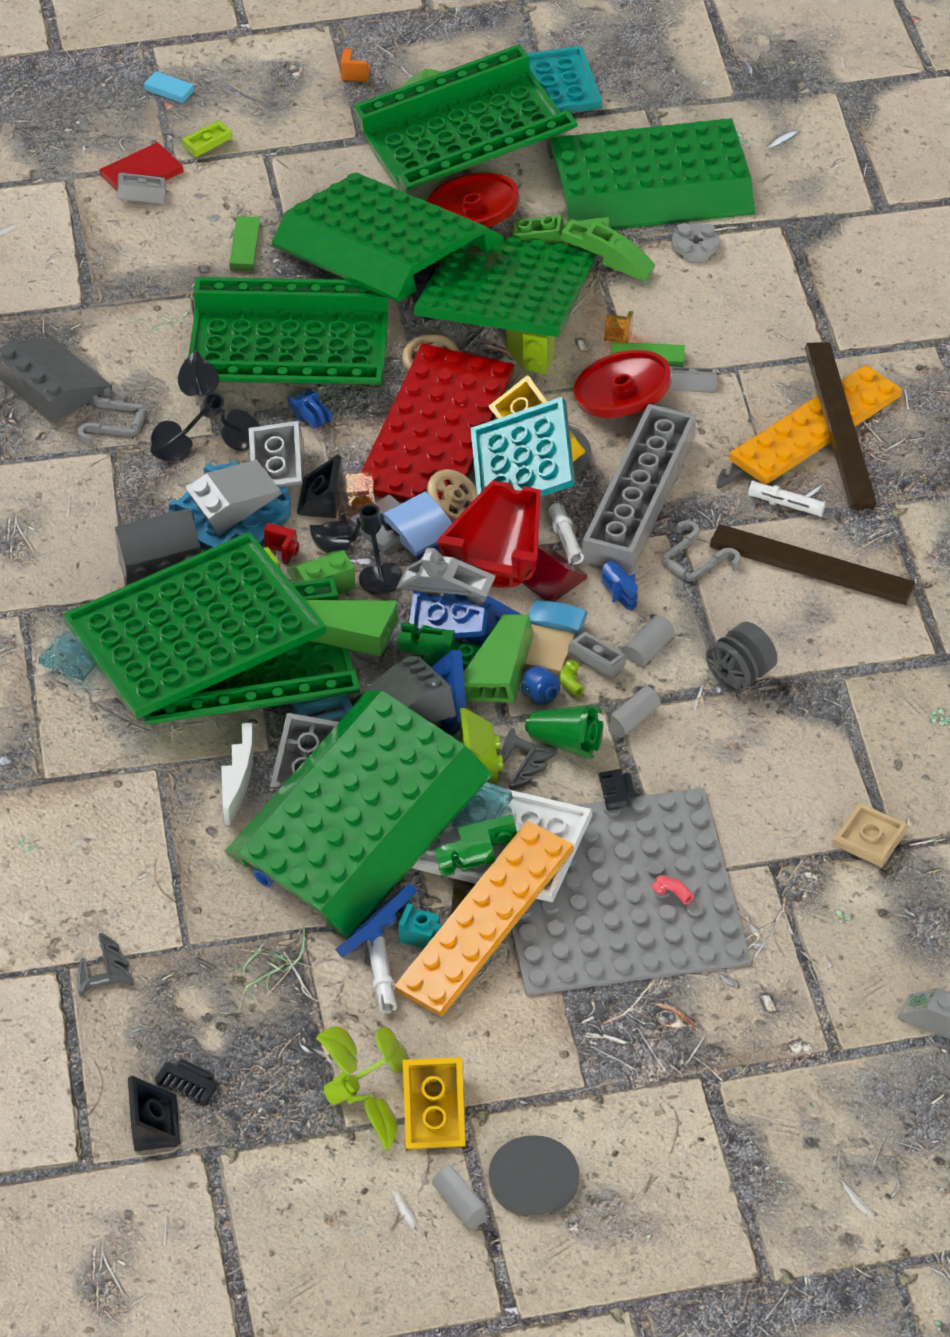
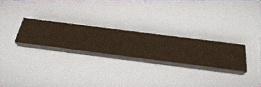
[805,342,877,509]
[710,524,915,605]

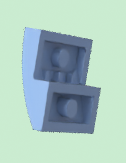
[384,492,452,556]

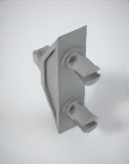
[396,548,495,606]

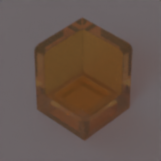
[604,311,634,343]
[345,472,375,507]

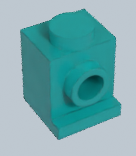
[398,903,443,948]

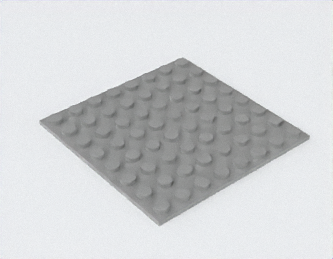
[511,788,751,996]

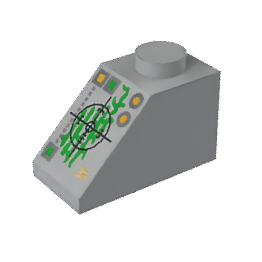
[897,988,950,1039]

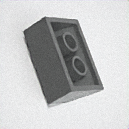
[115,508,201,584]

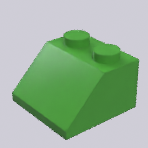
[287,550,355,595]

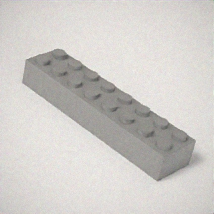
[583,404,696,574]

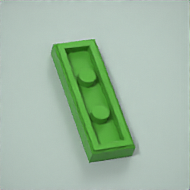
[230,216,260,270]
[611,342,685,367]

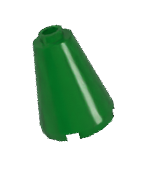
[525,704,604,759]

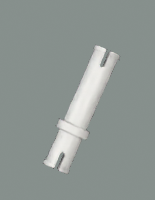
[748,480,826,517]
[548,503,584,565]
[367,936,397,1014]

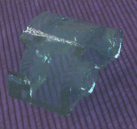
[39,631,96,681]

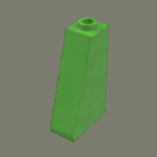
[306,600,398,656]
[463,614,534,702]

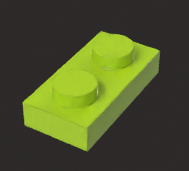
[182,120,233,157]

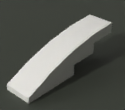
[221,723,254,826]

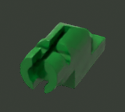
[398,622,481,671]
[434,814,517,878]

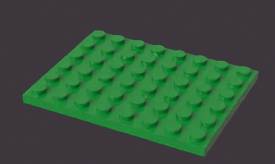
[414,236,597,338]
[63,532,327,720]

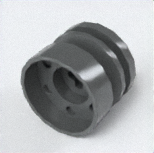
[706,621,778,693]

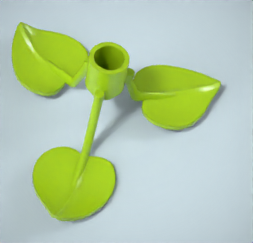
[316,1026,409,1151]

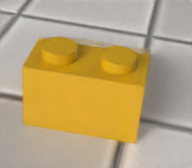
[403,1057,466,1150]

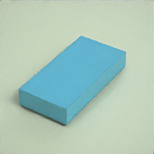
[144,71,195,104]

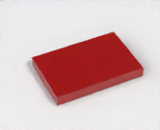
[100,142,184,191]

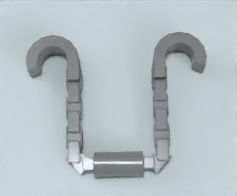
[78,387,146,444]
[662,520,740,582]

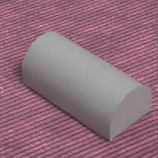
[622,615,674,667]
[568,632,627,679]
[608,685,660,738]
[432,1164,487,1229]

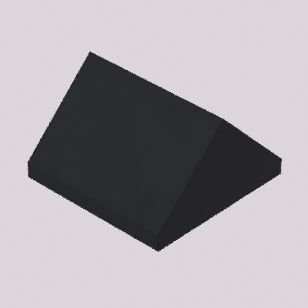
[297,454,343,518]
[128,1075,181,1151]

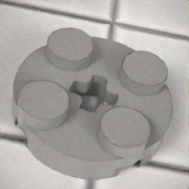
[672,223,720,262]

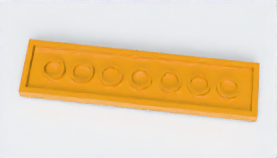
[729,365,902,485]
[394,820,574,1017]

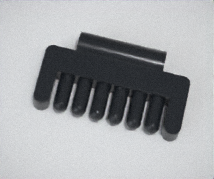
[598,769,637,811]
[155,1059,217,1106]

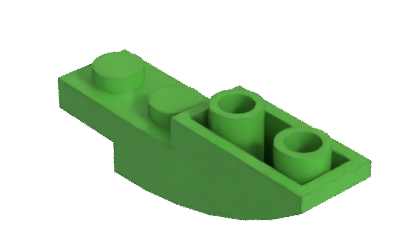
[513,215,611,248]
[560,219,655,282]

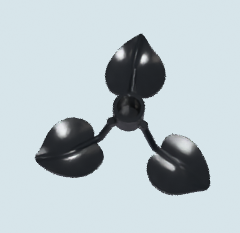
[150,351,260,461]
[310,504,402,594]

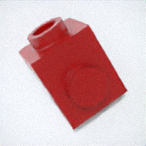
[264,523,300,565]

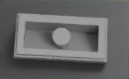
[117,173,166,204]
[669,366,717,392]

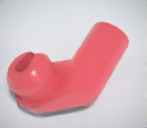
[652,875,694,905]

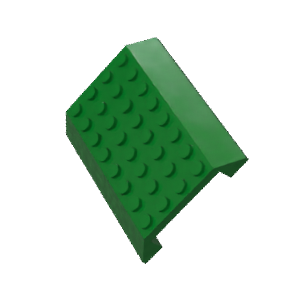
[353,44,578,192]
[546,118,755,230]
[272,172,504,302]
[184,277,389,385]
[143,577,360,725]
[225,690,492,939]

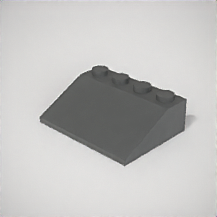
[0,338,112,423]
[351,656,456,723]

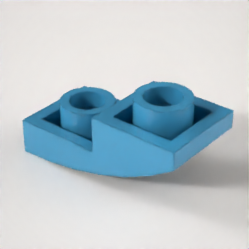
[528,601,588,634]

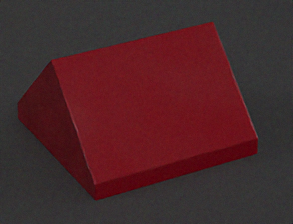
[521,545,587,602]

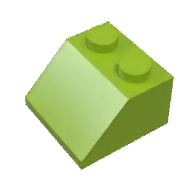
[507,330,555,374]
[460,708,503,784]

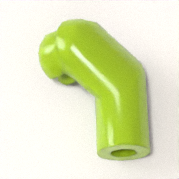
[559,660,585,698]

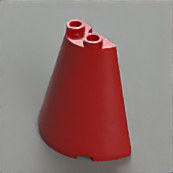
[437,480,541,588]

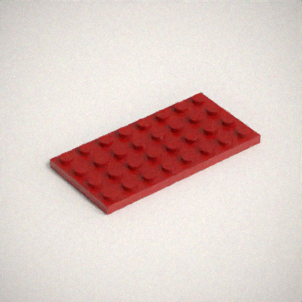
[355,343,515,512]

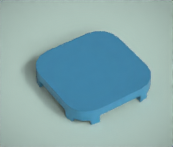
[169,460,291,551]

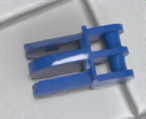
[288,388,333,429]
[602,561,638,610]

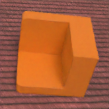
[341,48,370,82]

